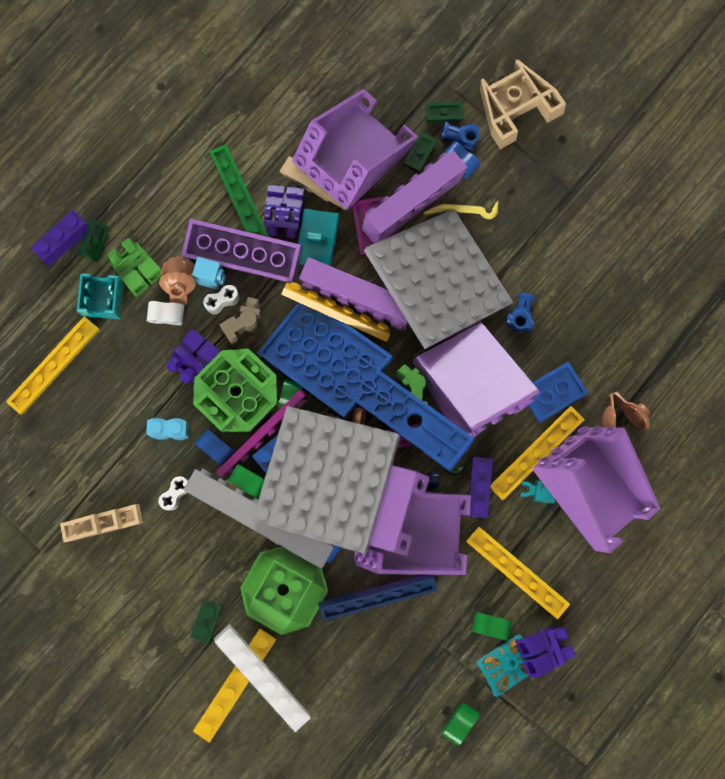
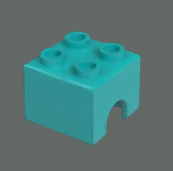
[77,274,125,319]

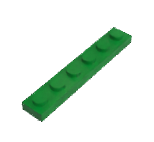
[209,144,269,237]

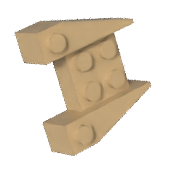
[480,60,566,149]

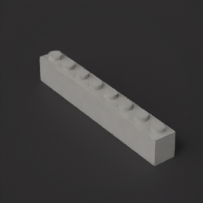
[183,468,334,568]

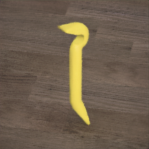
[423,201,498,219]

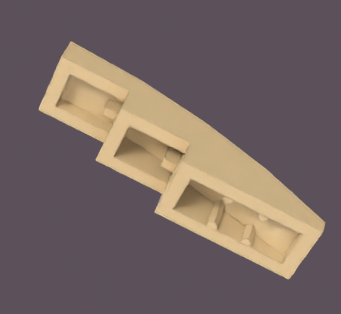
[279,156,346,211]
[60,504,143,543]

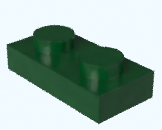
[425,101,464,123]
[403,132,437,174]
[78,219,110,262]
[190,599,223,644]

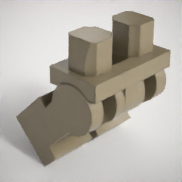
[219,297,262,348]

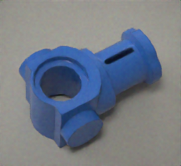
[441,122,480,153]
[505,293,535,333]

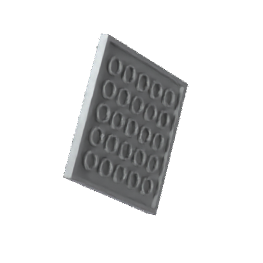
[364,209,513,349]
[252,406,400,554]

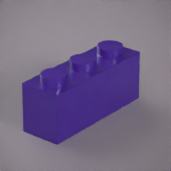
[31,210,88,267]
[466,457,493,518]

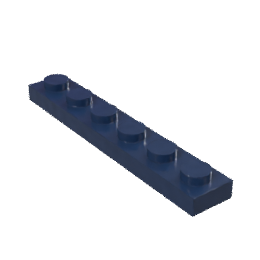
[318,574,437,621]

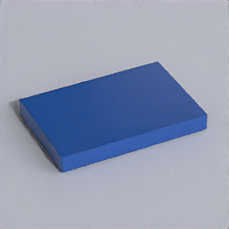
[528,361,589,423]

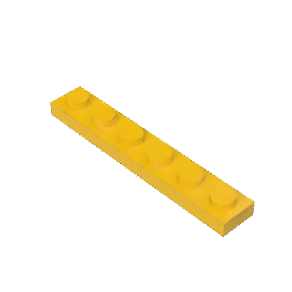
[282,282,390,342]
[6,316,100,415]
[490,406,585,501]
[466,527,570,619]
[193,628,277,743]

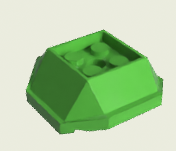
[193,349,277,432]
[240,546,328,635]

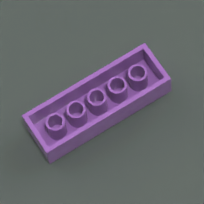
[362,150,467,244]
[181,219,304,283]
[299,257,408,331]

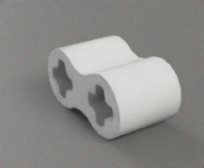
[203,285,240,314]
[147,301,184,325]
[159,476,189,511]

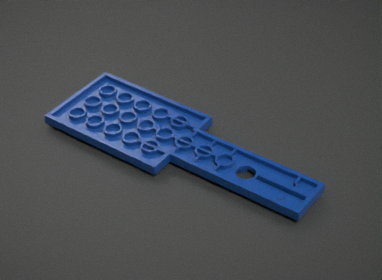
[257,302,475,472]

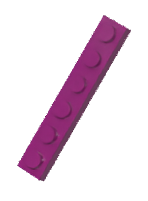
[216,390,307,477]

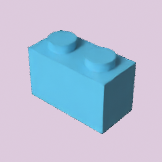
[192,257,226,290]

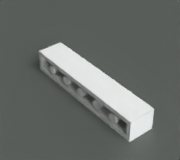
[214,624,310,732]

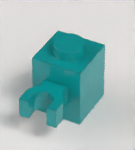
[520,480,555,504]

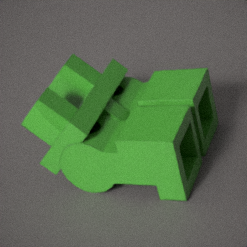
[107,238,162,297]
[396,364,427,415]

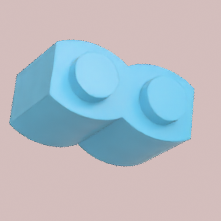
[146,418,190,440]

